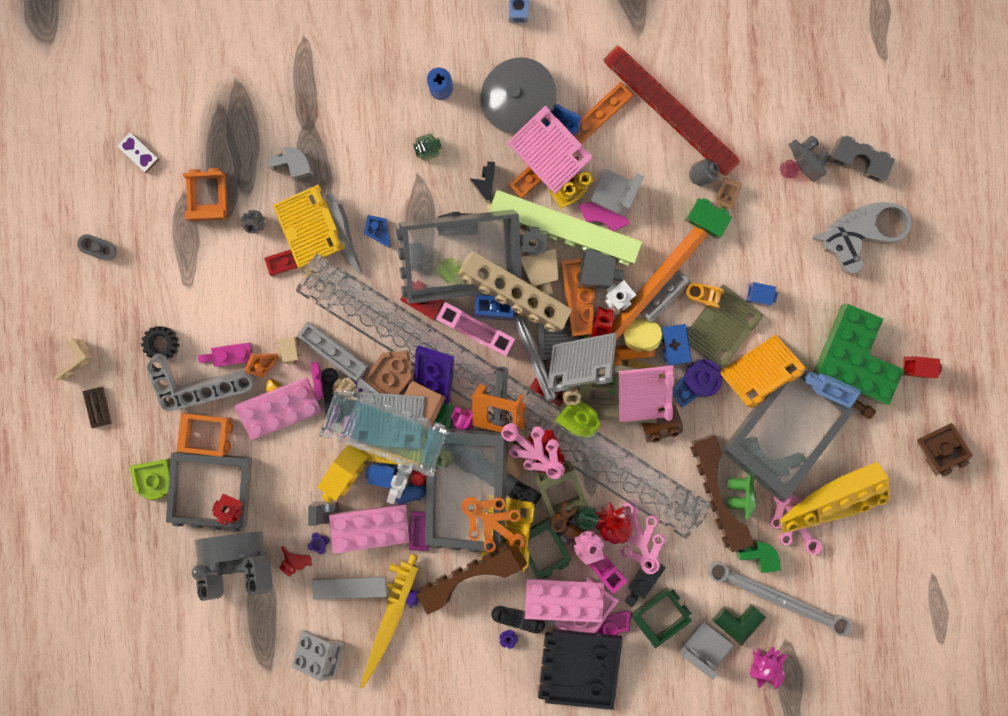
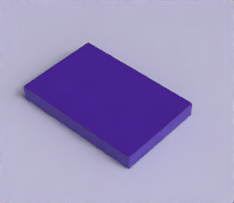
[414,345,455,404]

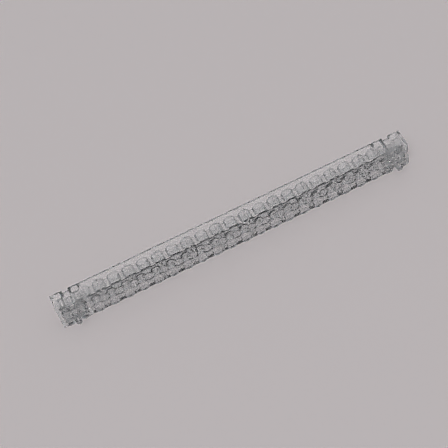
[296,253,711,539]

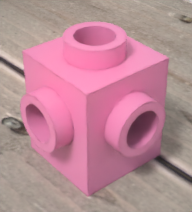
[574,531,604,565]

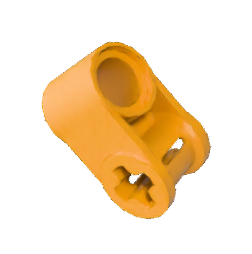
[686,283,724,309]

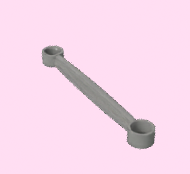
[708,561,852,636]

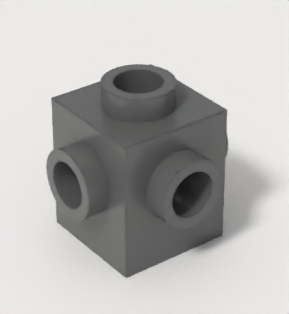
[520,227,548,256]

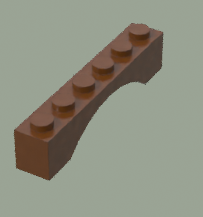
[690,434,754,552]
[416,543,527,615]

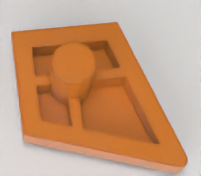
[245,353,279,378]

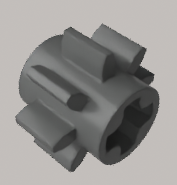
[241,210,265,234]

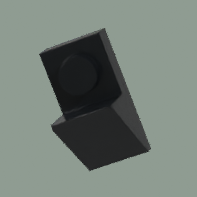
[470,161,495,203]

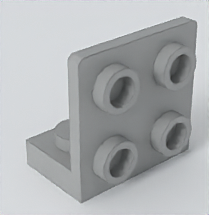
[590,169,644,218]
[680,622,733,680]
[292,631,344,681]

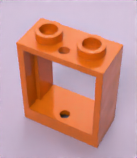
[176,412,233,457]

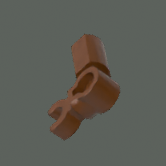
[551,500,585,541]

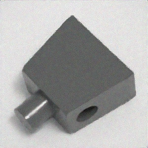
[577,248,625,289]

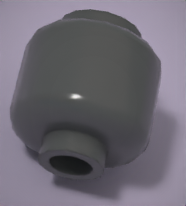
[689,159,719,187]

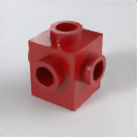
[212,494,244,526]

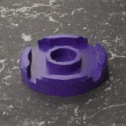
[685,359,723,397]

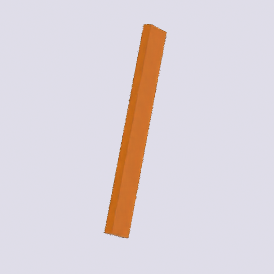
[509,82,634,199]
[610,227,708,340]

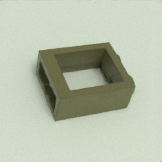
[534,461,588,518]

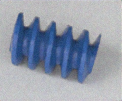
[427,67,453,100]

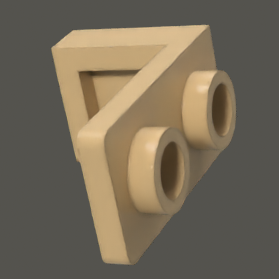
[54,339,93,381]

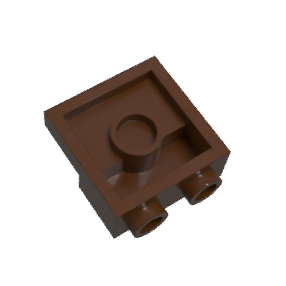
[917,423,973,477]

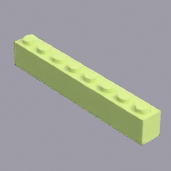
[489,190,642,267]

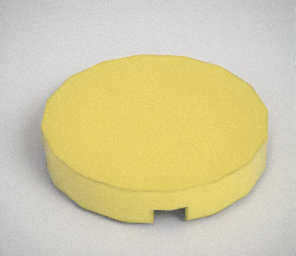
[623,318,662,352]

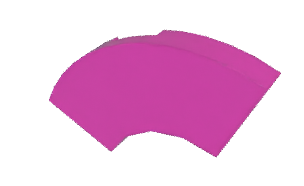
[578,202,630,231]
[595,610,631,635]

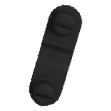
[321,368,343,423]
[491,606,545,634]

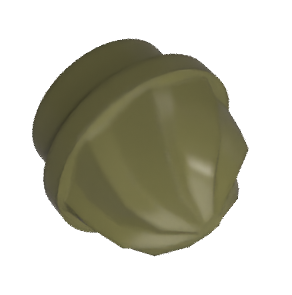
[433,449,454,468]

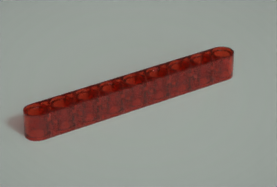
[603,45,740,176]

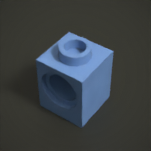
[509,0,529,23]

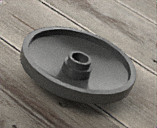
[481,57,557,135]

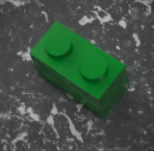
[685,198,732,239]

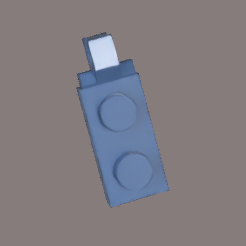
[805,371,861,408]

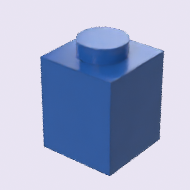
[746,282,778,306]

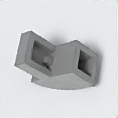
[267,147,313,180]

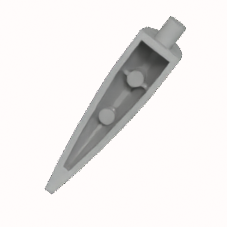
[326,193,363,275]

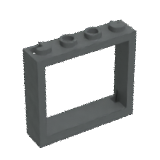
[166,452,252,531]

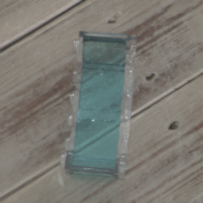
[319,389,450,477]

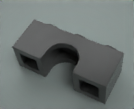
[830,136,896,183]

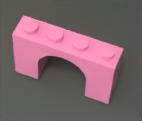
[436,302,515,356]

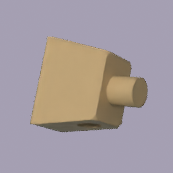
[521,249,558,295]

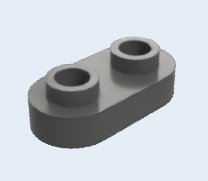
[77,234,117,261]

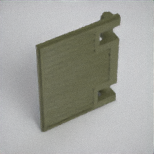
[687,284,763,370]

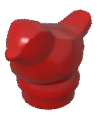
[279,546,312,577]

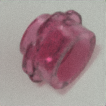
[780,160,799,179]

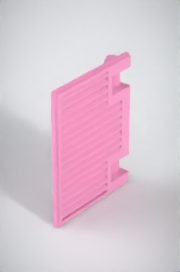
[507,106,593,194]
[619,366,674,422]

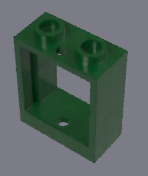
[529,518,572,579]
[631,586,692,649]

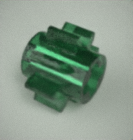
[575,506,599,531]

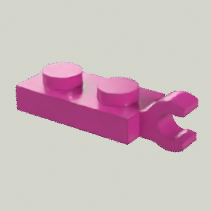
[198,342,252,367]

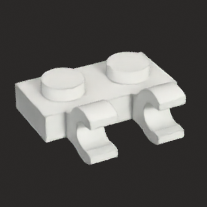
[387,459,414,505]

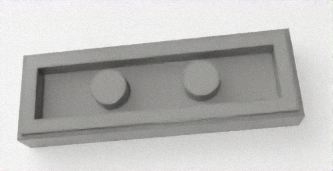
[640,270,692,323]

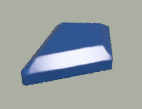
[364,215,390,248]
[673,374,698,408]

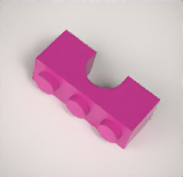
[573,546,627,594]

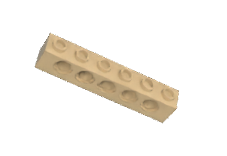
[457,252,572,332]

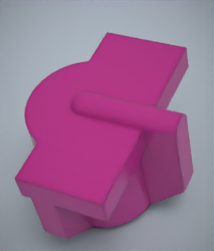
[451,406,475,430]

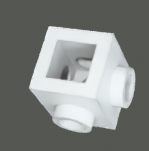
[605,280,636,311]

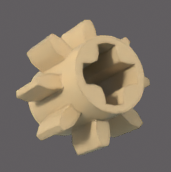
[332,378,357,401]

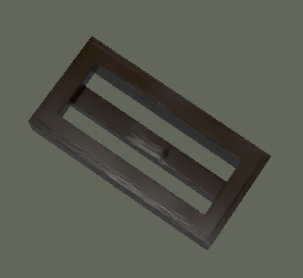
[82,387,112,428]

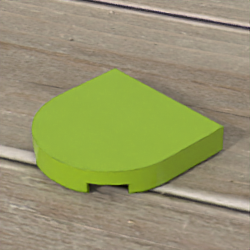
[555,400,600,437]
[130,458,170,500]

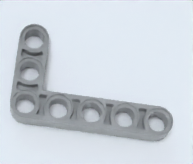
[147,354,254,411]

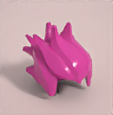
[750,647,787,690]

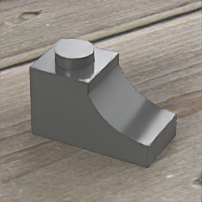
[308,501,341,526]

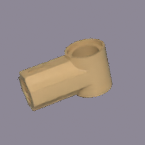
[556,377,581,406]

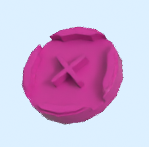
[311,362,324,400]

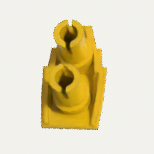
[548,171,595,210]

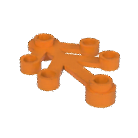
[461,497,525,552]

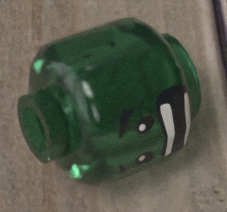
[413,133,442,161]

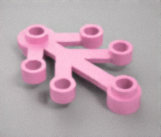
[501,423,565,479]
[770,494,824,555]
[620,501,666,574]

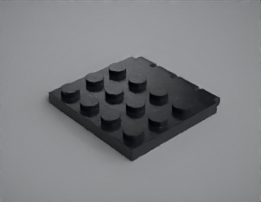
[538,629,623,710]

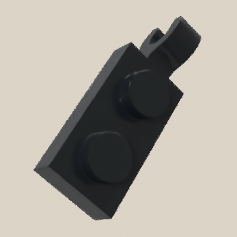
[625,561,666,607]

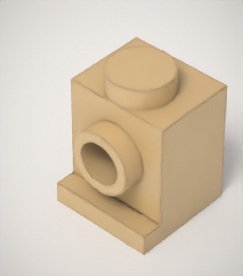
[275,337,301,366]

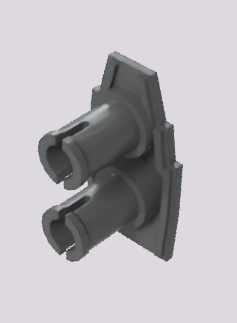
[788,136,831,182]

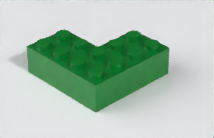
[813,304,904,405]

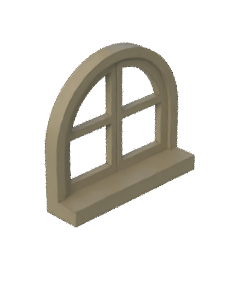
[580,366,657,423]

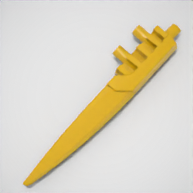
[360,553,420,688]

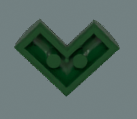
[712,604,766,646]

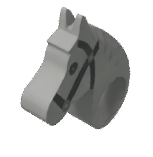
[812,202,912,275]

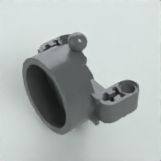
[191,531,273,601]

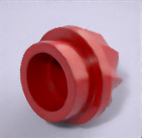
[410,467,427,486]

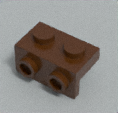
[641,404,683,443]

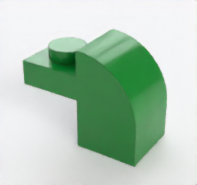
[736,540,781,573]

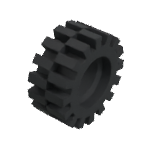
[141,326,180,360]

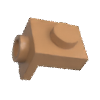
[715,177,742,209]

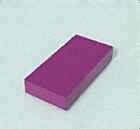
[409,511,429,551]

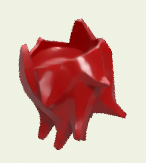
[593,502,632,544]

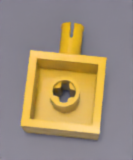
[317,443,368,503]

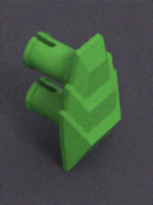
[727,474,758,519]

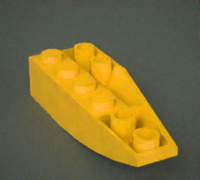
[780,462,890,534]

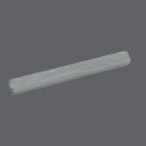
[513,314,556,401]

